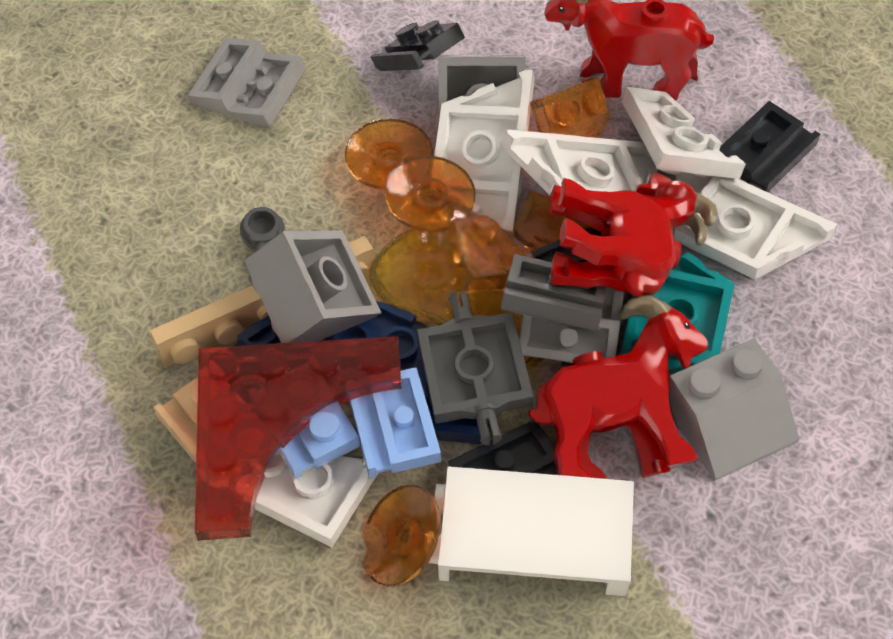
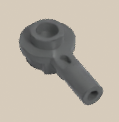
[240,207,285,251]

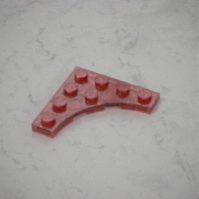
[195,336,402,541]

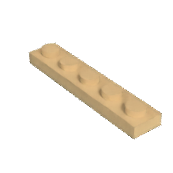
[149,236,375,368]

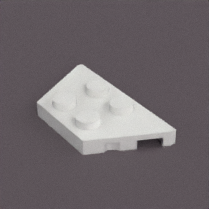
[430,70,535,236]
[501,129,657,195]
[673,172,837,280]

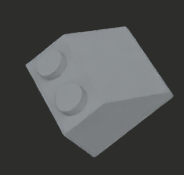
[438,55,526,118]
[244,231,381,347]
[669,338,799,481]

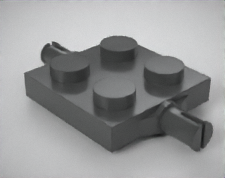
[417,291,533,445]

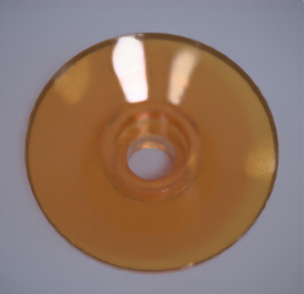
[345,118,433,190]
[385,156,476,233]
[362,485,441,587]

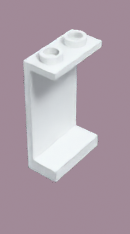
[429,466,634,596]

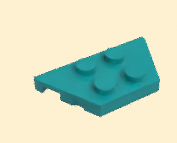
[620,252,735,377]

